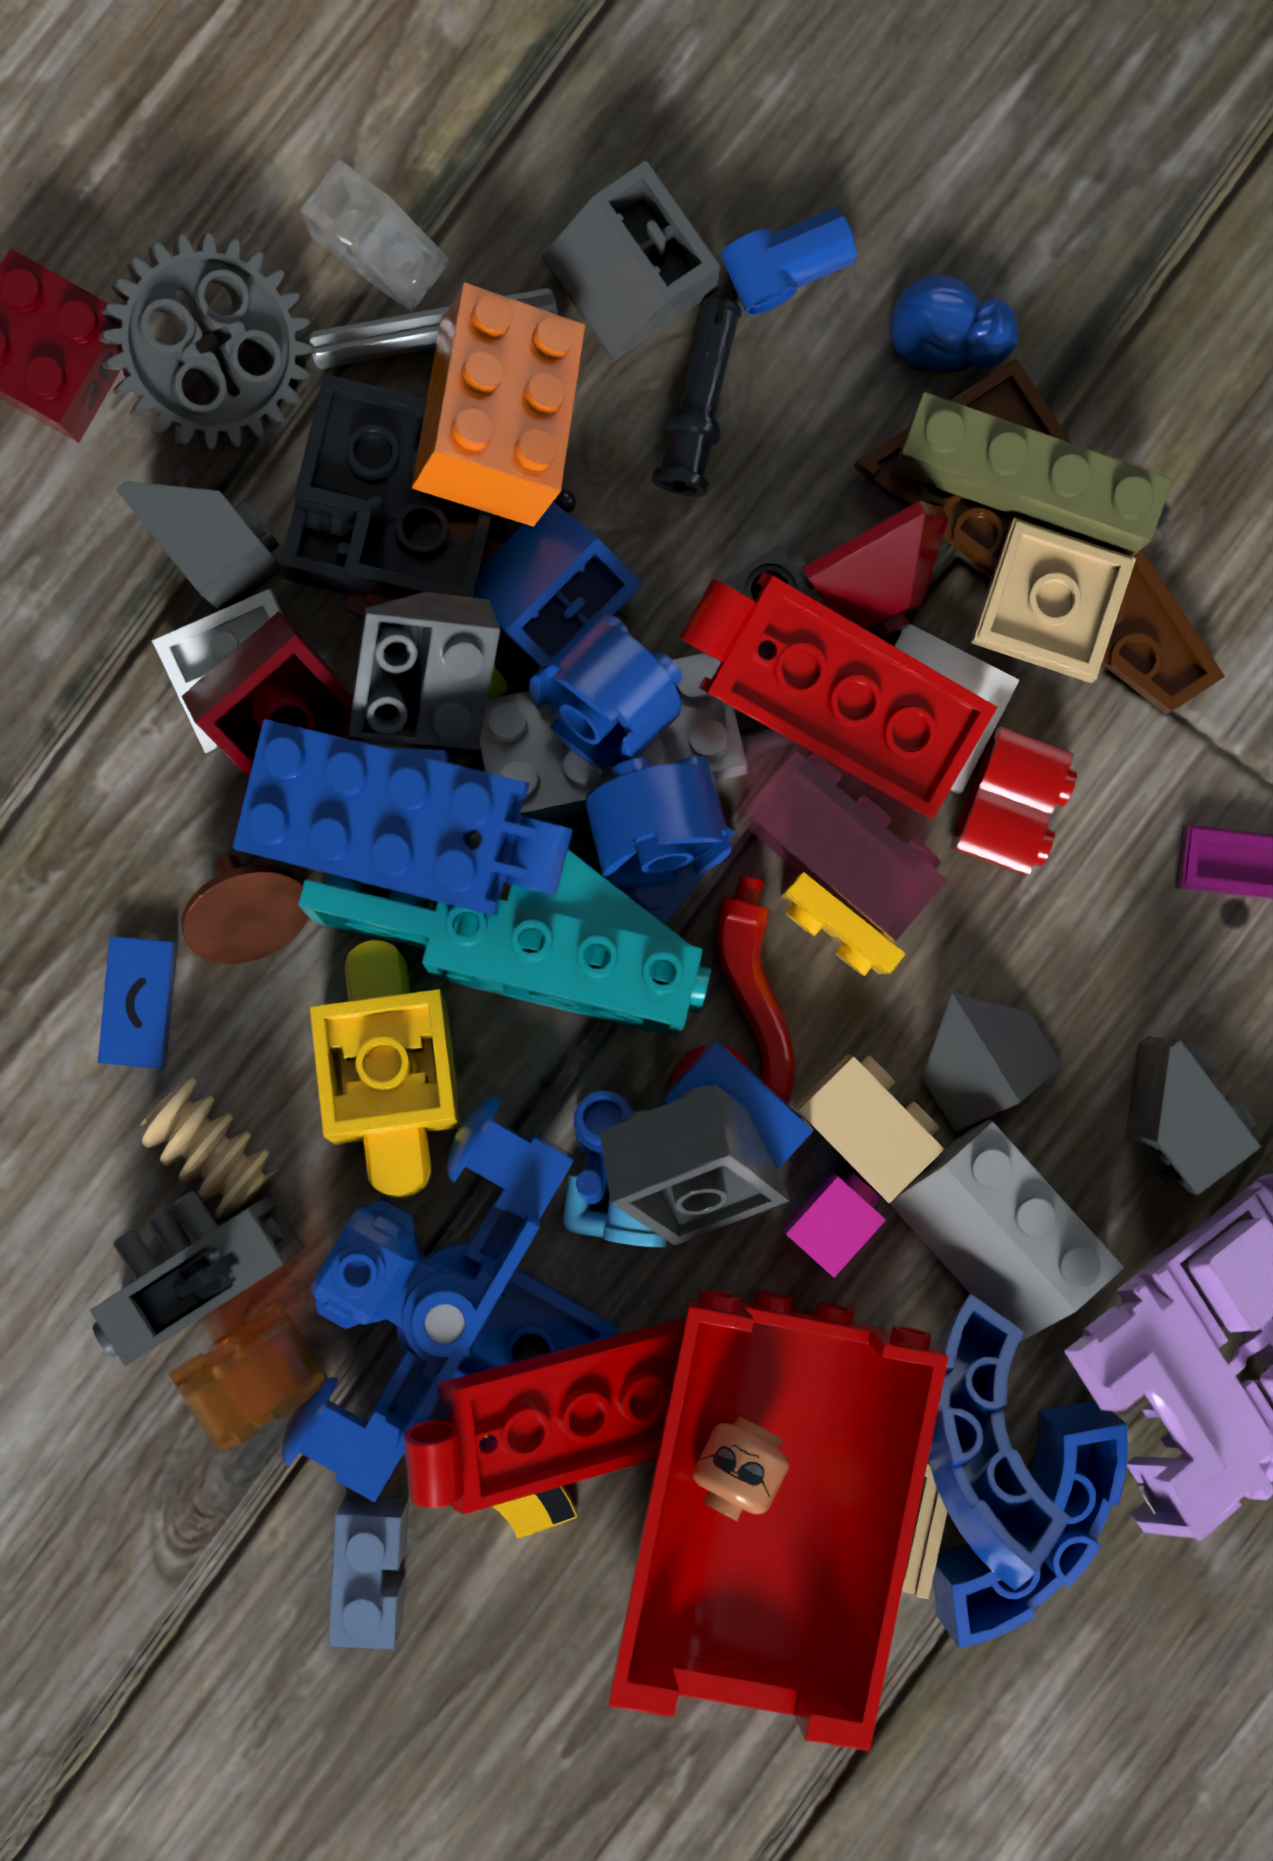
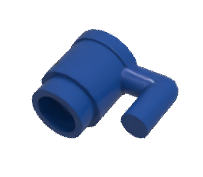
[573,1091,633,1204]

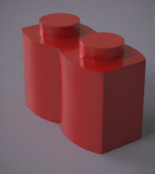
[949,727,1077,875]

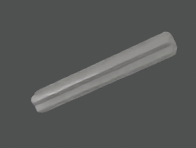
[309,288,558,369]

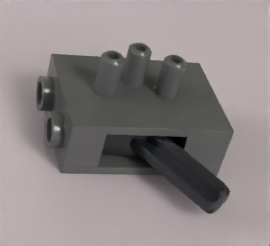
[89,1191,305,1367]

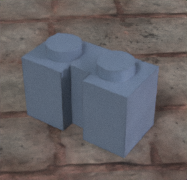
[328,1495,409,1650]

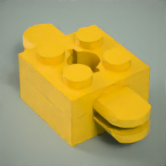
[310,940,462,1199]

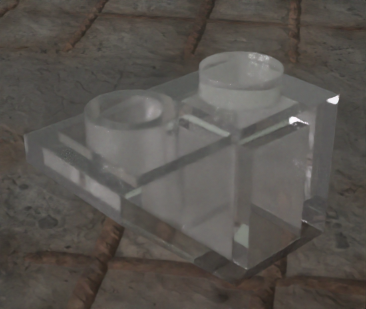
[300,159,450,312]

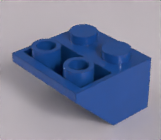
[473,502,644,670]

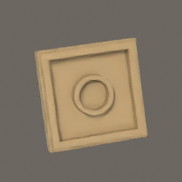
[970,518,1136,683]

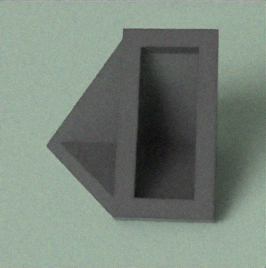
[920,992,1062,1132]

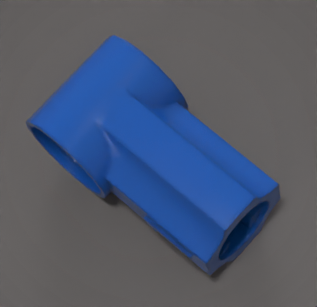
[721,207,858,316]

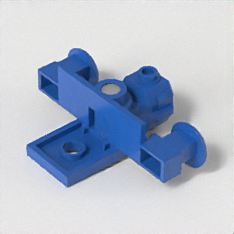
[282,1097,618,1502]

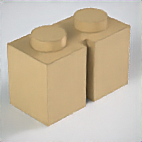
[794,1054,944,1203]

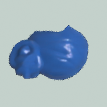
[889,274,1019,372]

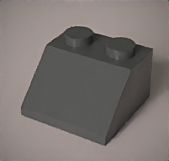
[116,481,281,611]
[599,1084,789,1245]

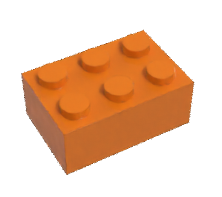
[411,282,585,527]

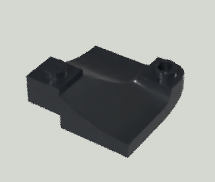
[280,374,493,597]

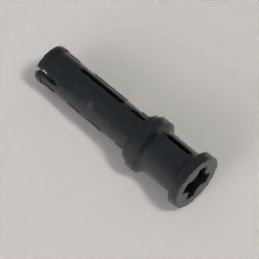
[651,297,742,497]

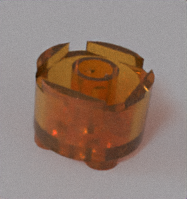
[169,1302,328,1453]

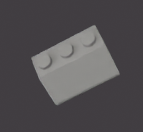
[889,1119,1124,1342]

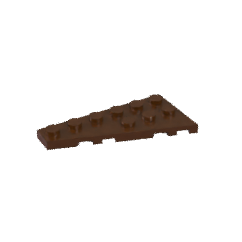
[854,358,1225,714]

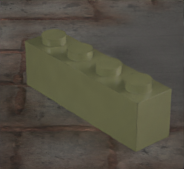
[892,392,1173,557]

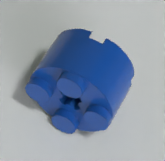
[529,613,682,770]
[586,756,731,888]

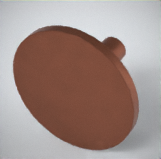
[181,855,308,964]

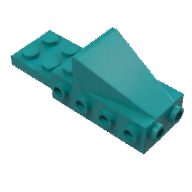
[298,850,711,1038]

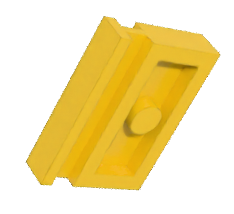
[781,872,906,976]

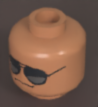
[692,1416,789,1521]

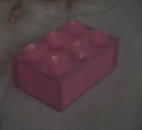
[737,751,948,942]

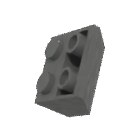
[542,160,720,362]
[347,592,500,750]
[1126,1036,1261,1195]

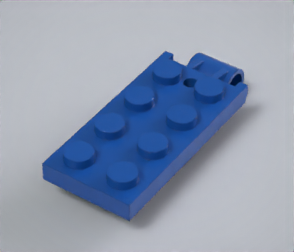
[232,719,573,916]

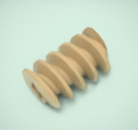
[140,1077,279,1221]

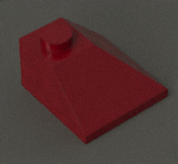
[803,501,948,640]

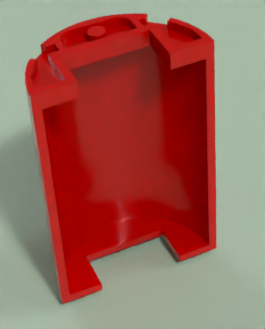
[608,1289,949,1752]

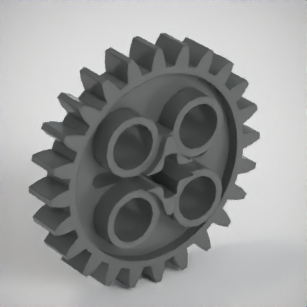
[99,233,313,451]

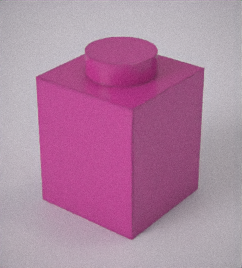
[781,1171,886,1278]

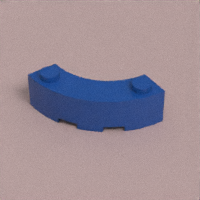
[928,1293,1071,1591]
[933,1400,1128,1649]

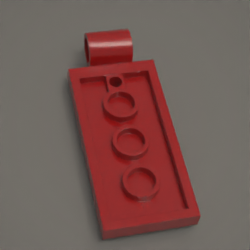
[679,572,998,820]
[404,1318,685,1515]

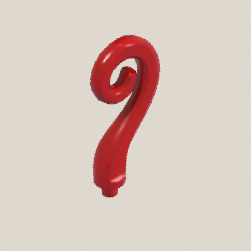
[668,875,795,1104]

